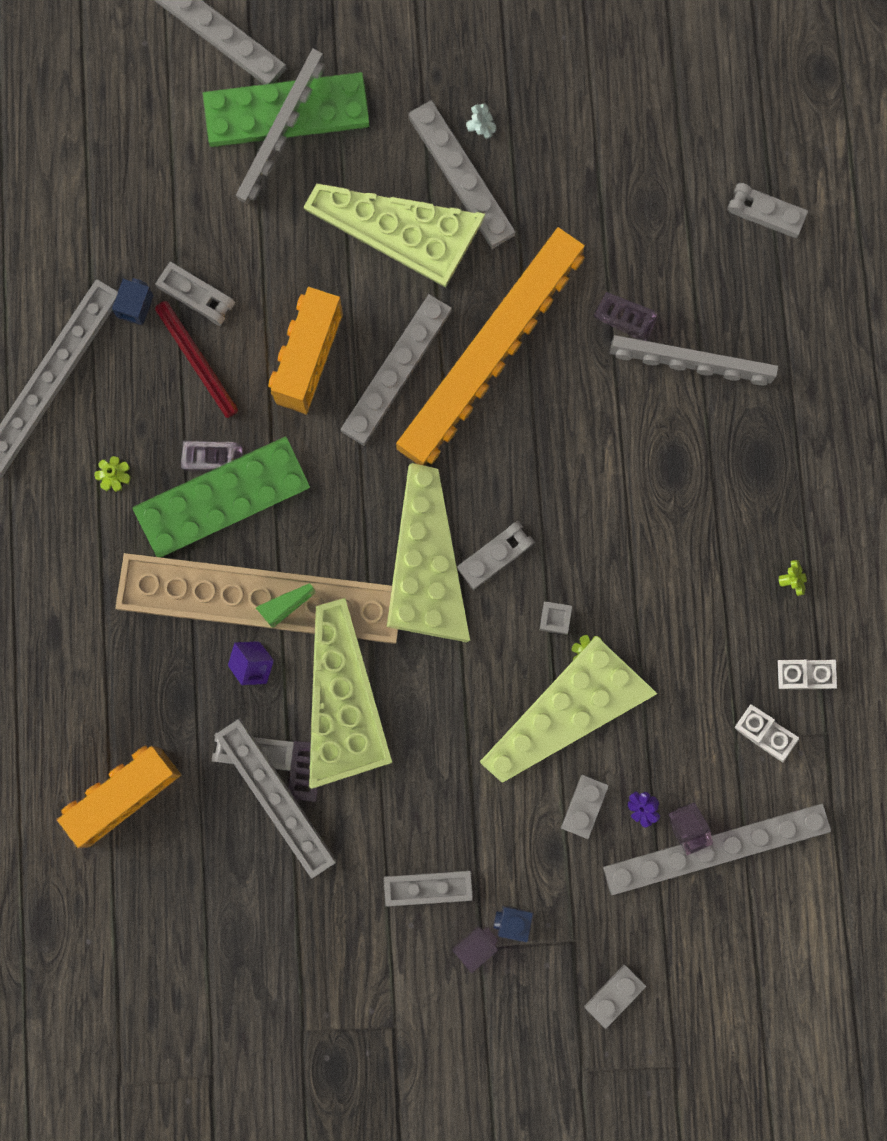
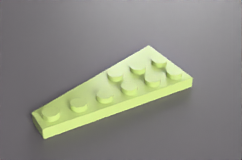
[387,463,470,642]
[309,598,392,789]

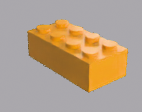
[268,287,343,414]
[57,746,181,848]

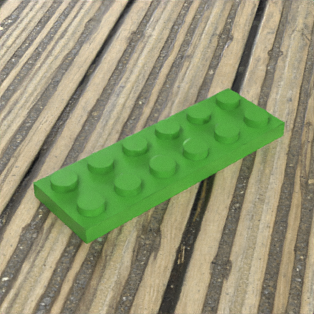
[203,72,369,147]
[133,436,310,558]

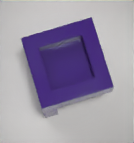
[228,641,274,685]

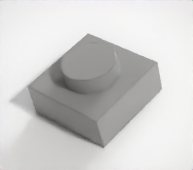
[539,601,572,635]

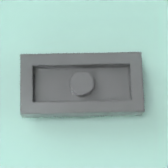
[561,775,609,839]
[584,965,646,1029]

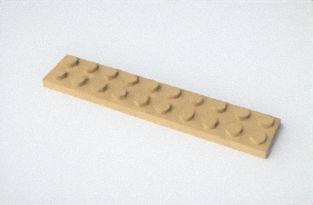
[115,553,398,644]

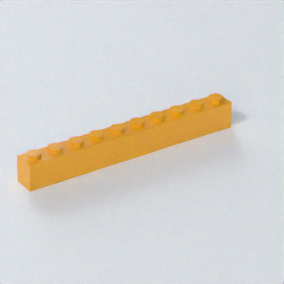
[396,227,585,466]

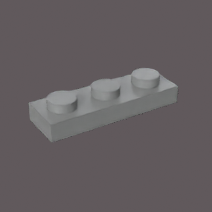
[384,871,472,906]

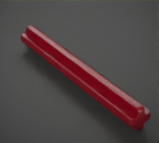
[155,301,238,418]

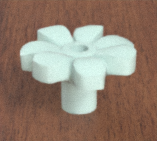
[467,103,496,138]

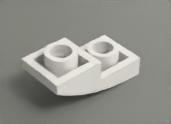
[778,660,837,689]
[735,704,799,762]

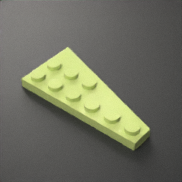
[303,184,486,287]
[480,637,657,783]

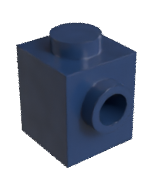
[112,279,154,326]
[493,905,533,942]

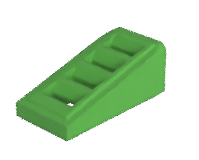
[256,583,316,627]

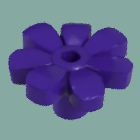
[628,792,660,828]

